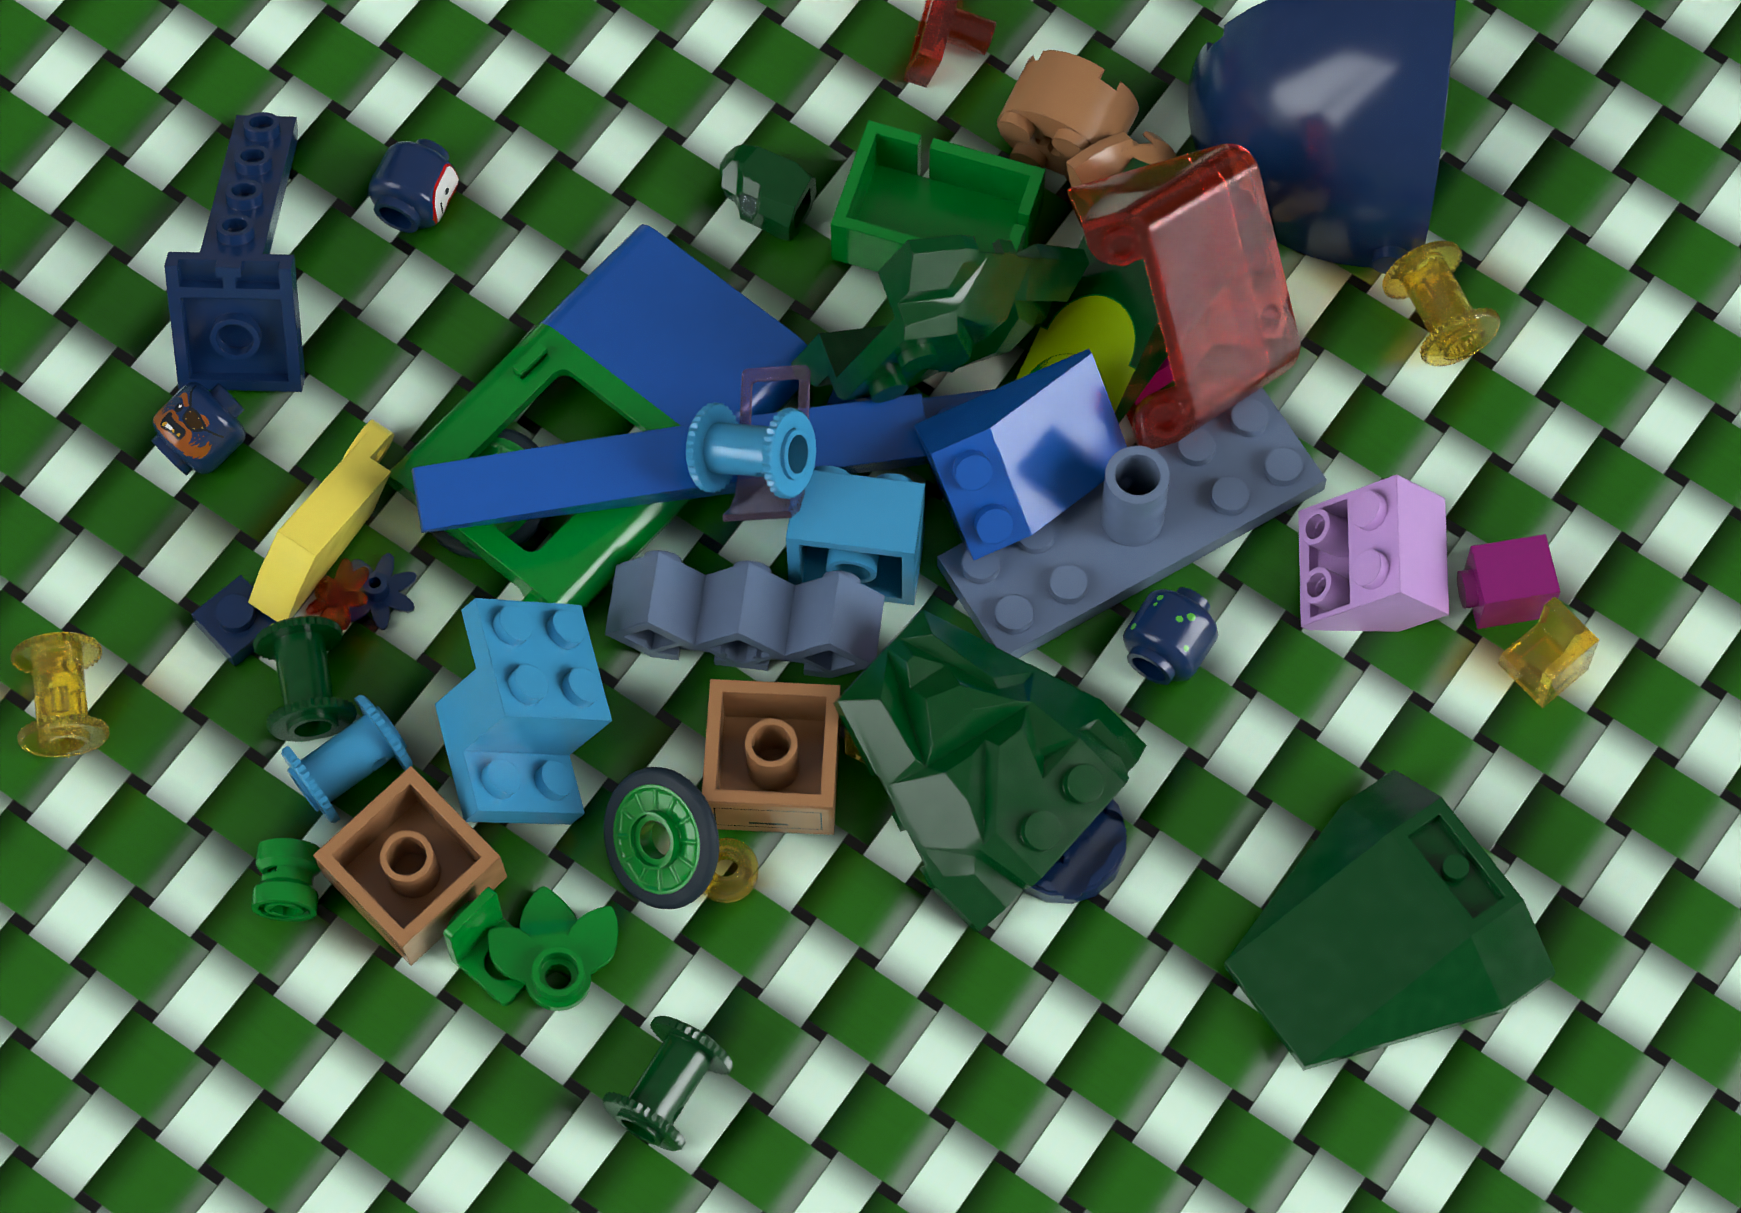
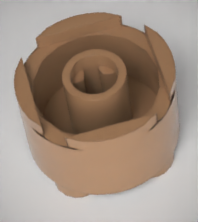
[997,50,1139,182]

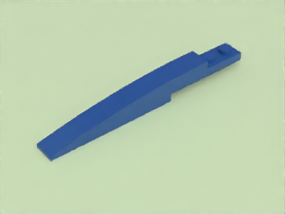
[411,389,995,533]

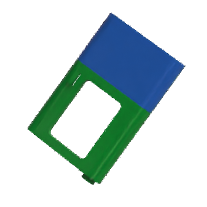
[386,224,808,610]

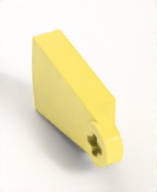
[248,419,394,622]

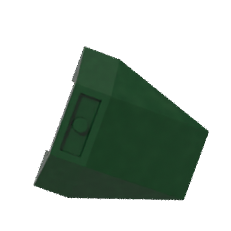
[1224,770,1556,1071]

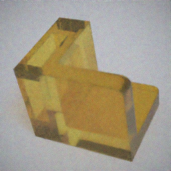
[1498,597,1599,708]

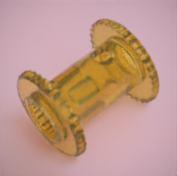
[1382,240,1501,366]
[11,632,110,757]

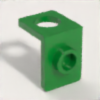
[443,887,526,1006]

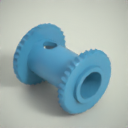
[686,402,816,499]
[281,695,413,823]

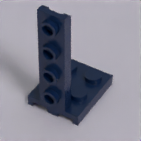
[164,112,305,392]

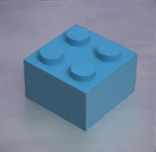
[786,466,925,605]

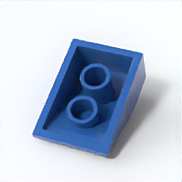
[914,349,1127,561]

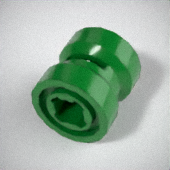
[251,838,321,922]

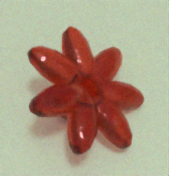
[306,558,369,630]

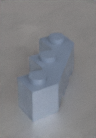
[605,550,885,678]

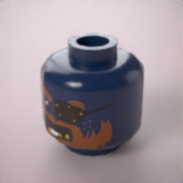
[151,382,246,476]

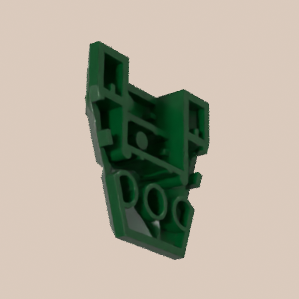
[791,234,1089,403]
[833,609,1147,932]

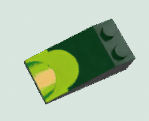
[1016,158,1252,423]

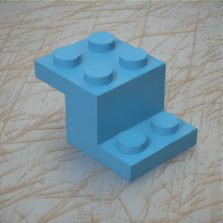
[435,598,612,825]

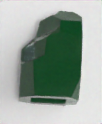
[720,144,816,241]

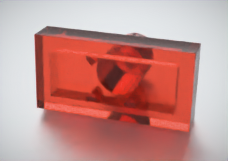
[904,0,996,88]

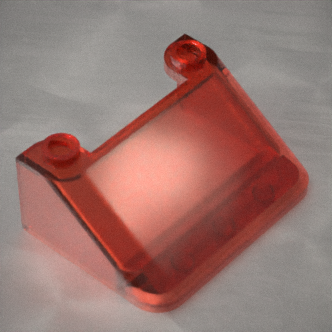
[1067,143,1301,449]

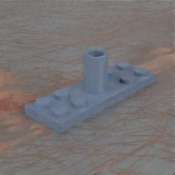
[937,382,1327,658]

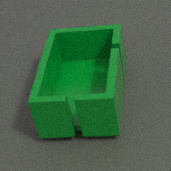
[830,120,1046,272]

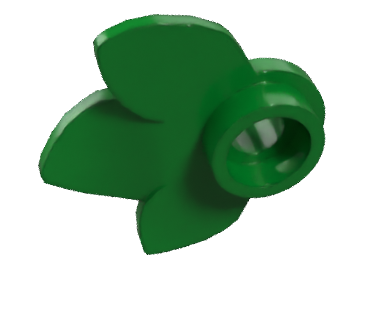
[488,886,619,1011]

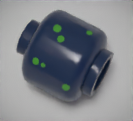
[1123,587,1219,685]

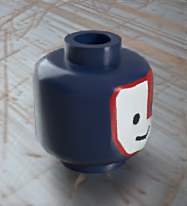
[368,139,459,233]

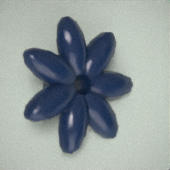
[335,553,417,630]

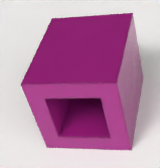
[1457,534,1561,629]

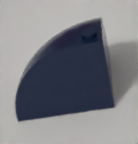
[1188,0,1456,275]

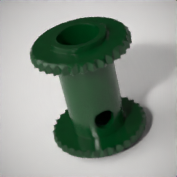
[253,616,357,742]
[602,1016,733,1151]

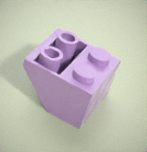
[1298,475,1449,632]

